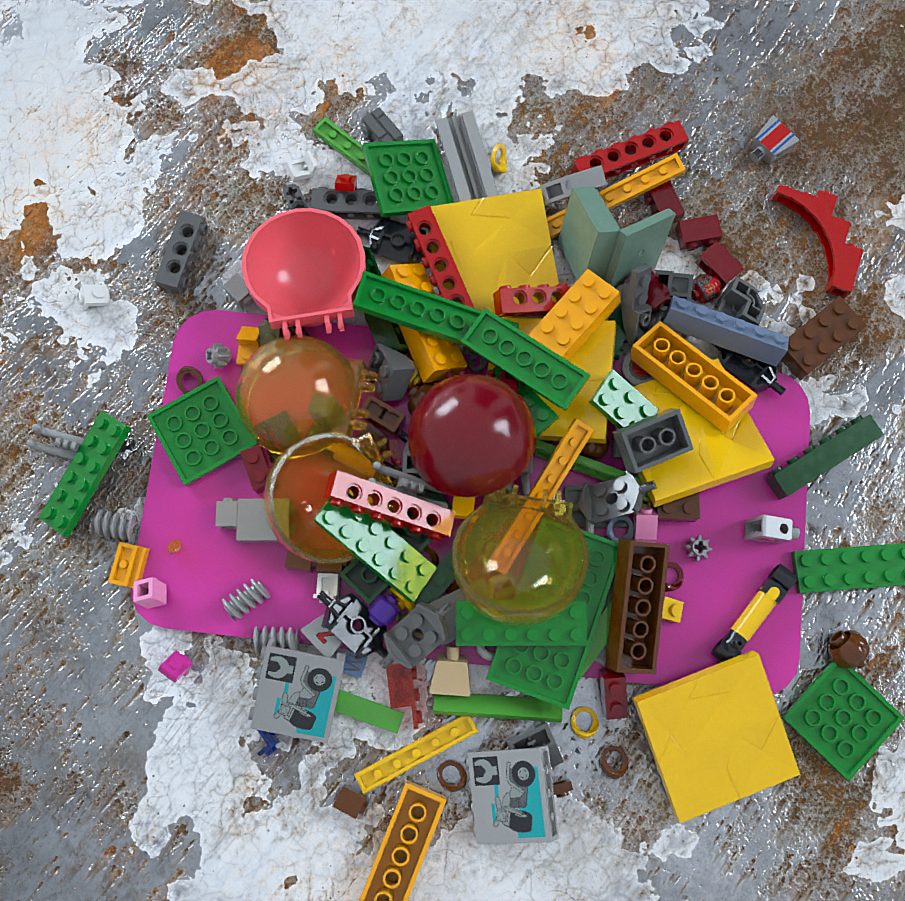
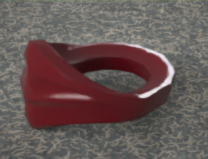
[665,562,684,592]

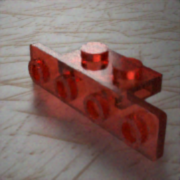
[386,663,423,730]

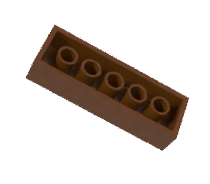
[605,538,670,674]

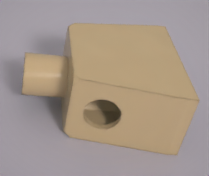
[429,644,470,697]

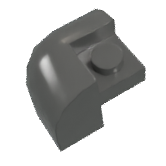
[655,270,694,311]
[715,276,766,326]

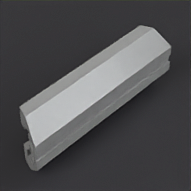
[435,110,499,202]

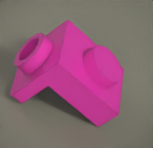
[158,650,193,683]

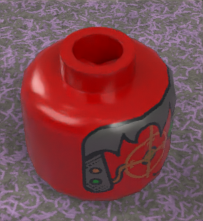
[691,275,722,304]

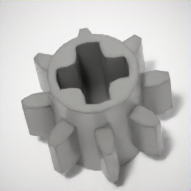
[206,343,231,368]
[684,535,712,562]

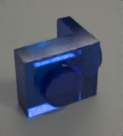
[257,730,280,757]

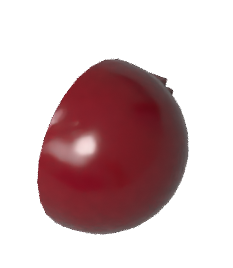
[408,369,537,498]

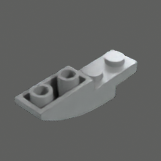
[532,165,607,206]

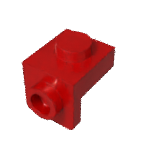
[335,174,357,191]

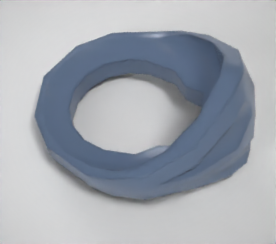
[606,516,634,543]

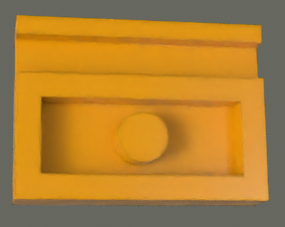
[108,542,150,589]

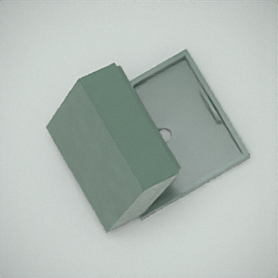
[557,187,676,288]

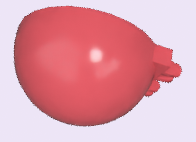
[242,208,366,340]

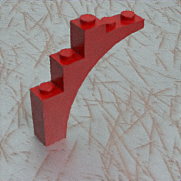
[771,185,864,299]

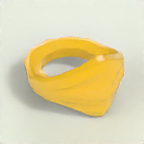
[491,143,507,173]
[571,706,599,739]

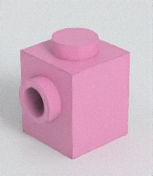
[633,506,658,540]
[133,577,166,609]

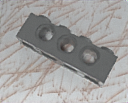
[311,187,390,221]
[154,210,208,294]

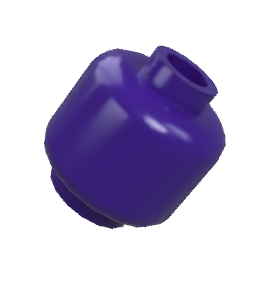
[368,594,400,627]

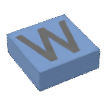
[343,650,368,678]

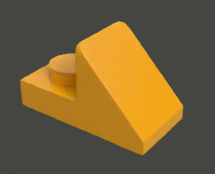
[236,326,260,367]

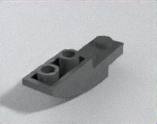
[621,264,652,348]

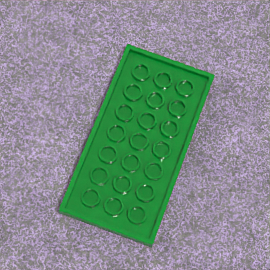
[486,516,618,710]

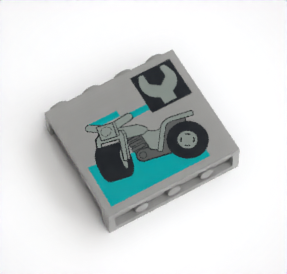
[248,639,346,743]
[466,745,559,845]

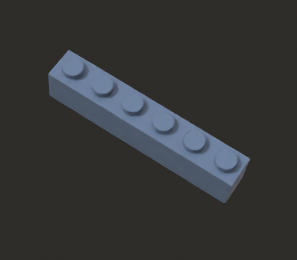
[662,295,789,367]

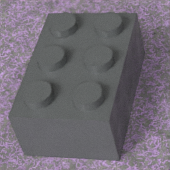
[613,408,694,473]

